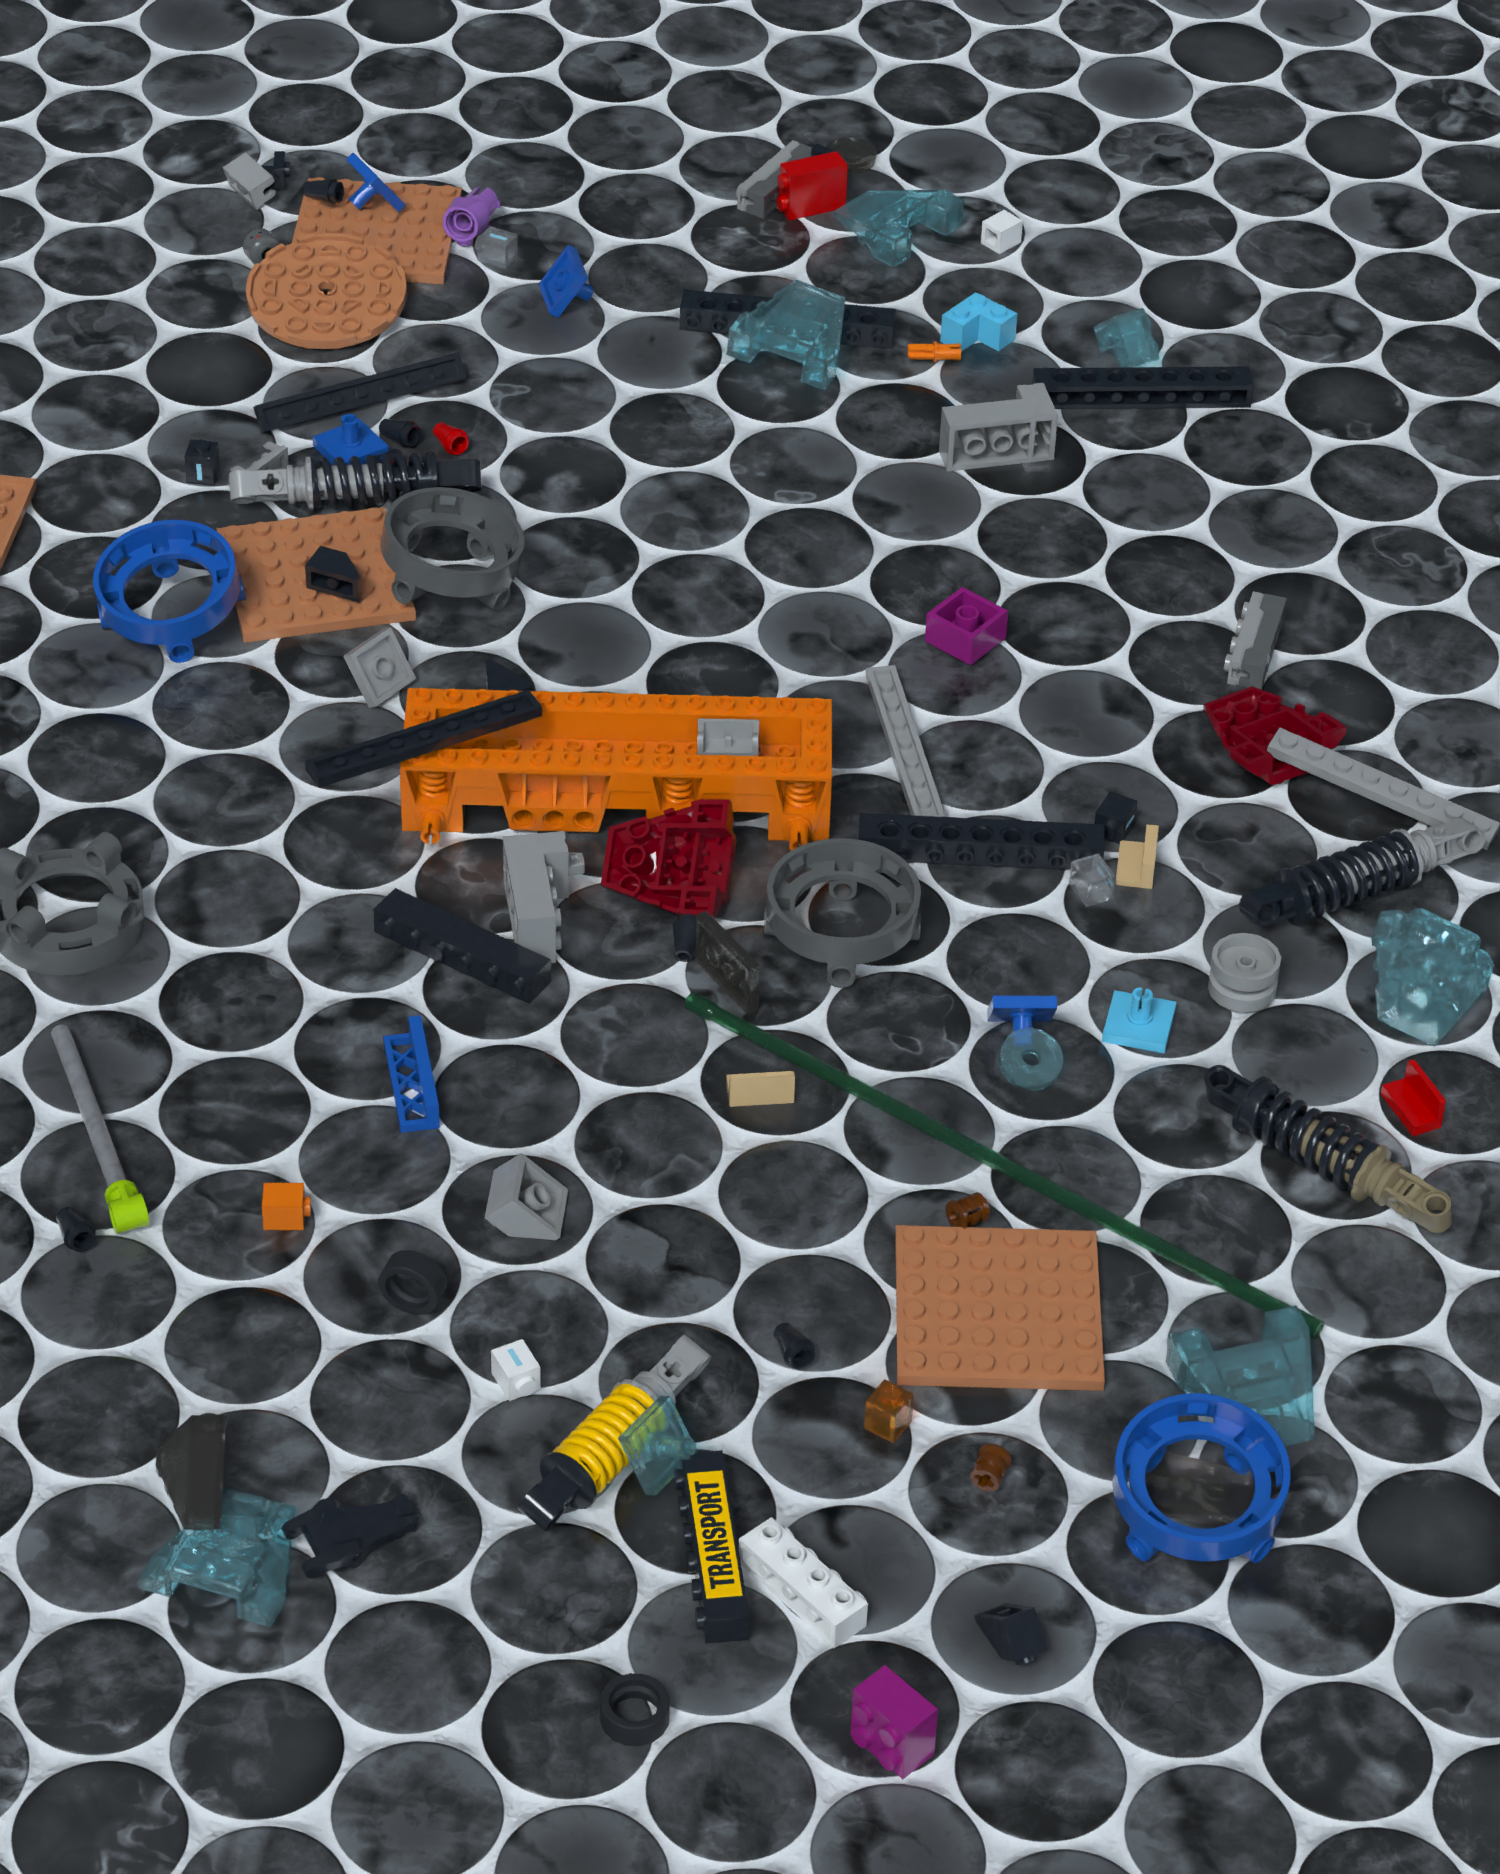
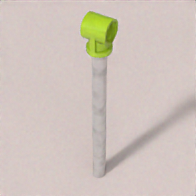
[51,1024,149,1234]

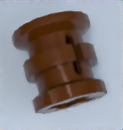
[945,1192,990,1229]
[970,1444,1012,1491]

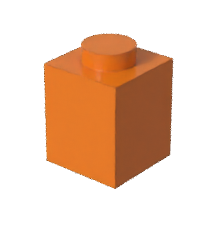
[262,1183,311,1230]

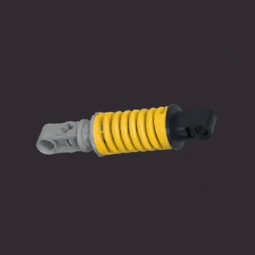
[518,1335,712,1532]

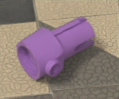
[442,186,500,246]

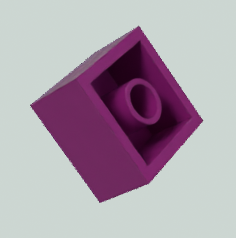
[925,587,1008,666]
[850,1665,938,1780]

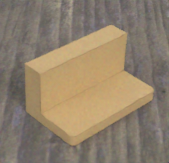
[1116,825,1159,889]
[726,1071,795,1107]

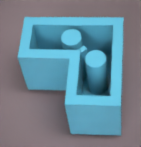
[940,292,1017,352]

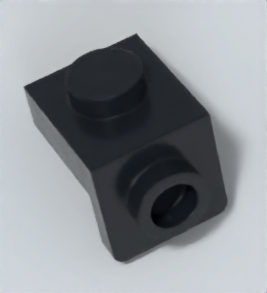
[262,151,291,190]

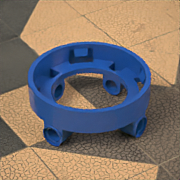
[93,520,246,663]
[1112,1393,1290,1564]

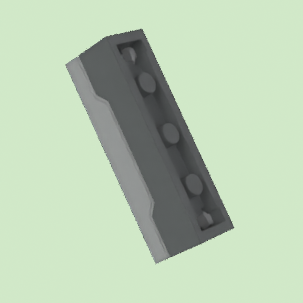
[736,140,812,219]
[1224,591,1287,690]

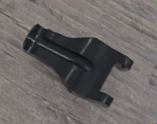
[281,1494,420,1578]

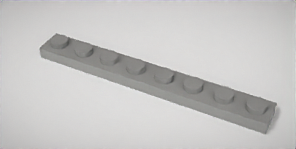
[866,665,946,817]
[1267,728,1500,850]

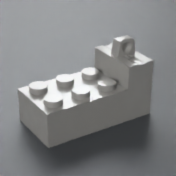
[939,383,1058,472]
[503,831,585,963]

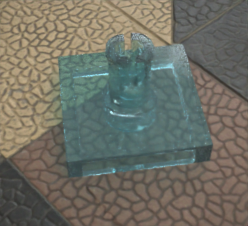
[618,1396,697,1496]

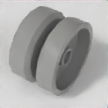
[1208,933,1281,1013]

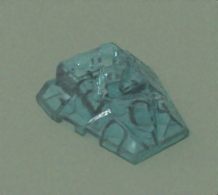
[1371,908,1494,1047]
[137,1487,295,1628]

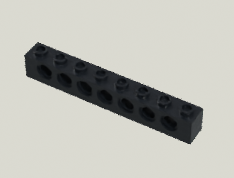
[679,289,896,349]
[1032,366,1253,409]
[858,813,1104,872]

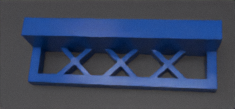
[383,1015,440,1133]

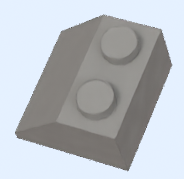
[485,1153,568,1240]

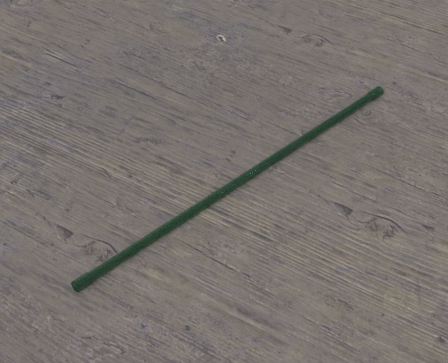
[684,992,1324,1340]

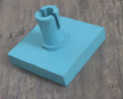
[1102,987,1177,1054]

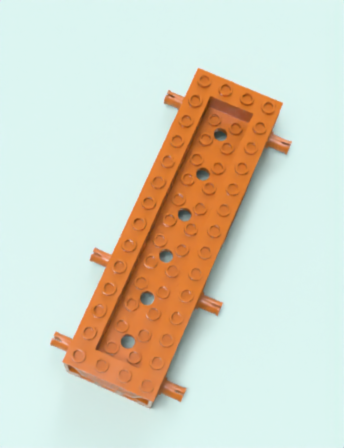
[400,688,832,851]

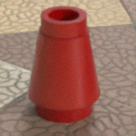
[433,422,469,455]

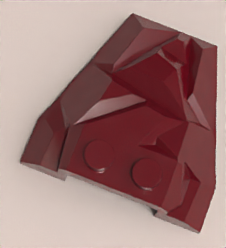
[1203,686,1346,785]
[600,799,737,918]

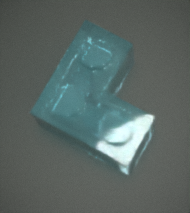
[1093,308,1160,367]

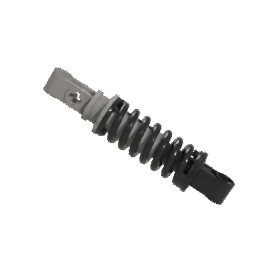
[229,451,482,510]
[1239,818,1486,927]

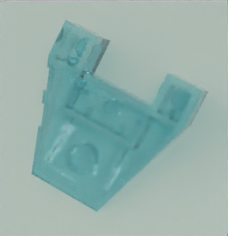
[834,190,964,268]
[726,280,846,390]
[1166,1305,1315,1446]

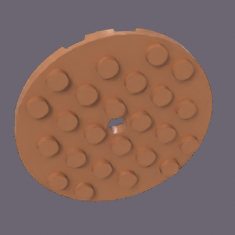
[246,233,407,350]

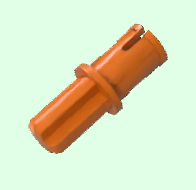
[907,341,961,362]

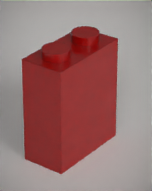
[776,151,848,221]

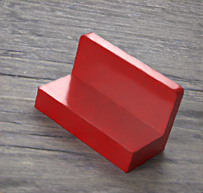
[1381,1059,1446,1136]

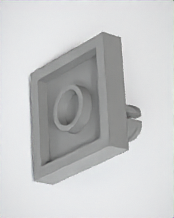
[343,627,416,708]

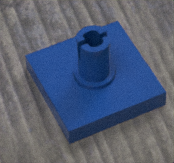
[346,152,406,212]
[538,245,593,318]
[312,414,389,465]
[987,996,1057,1048]

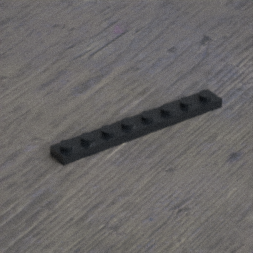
[253,352,467,434]
[305,689,542,788]

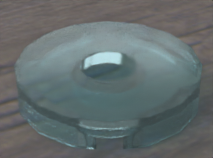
[998,1028,1064,1091]

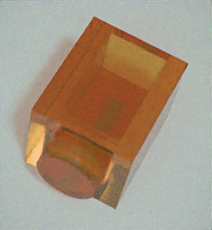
[864,1379,914,1443]

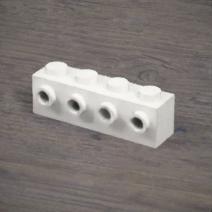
[739,1517,868,1649]

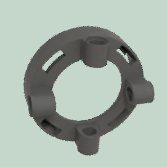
[380,487,525,612]
[0,832,145,975]
[764,838,921,988]

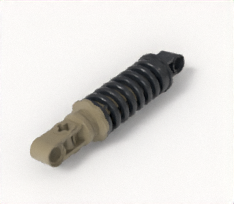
[1204,1065,1452,1233]

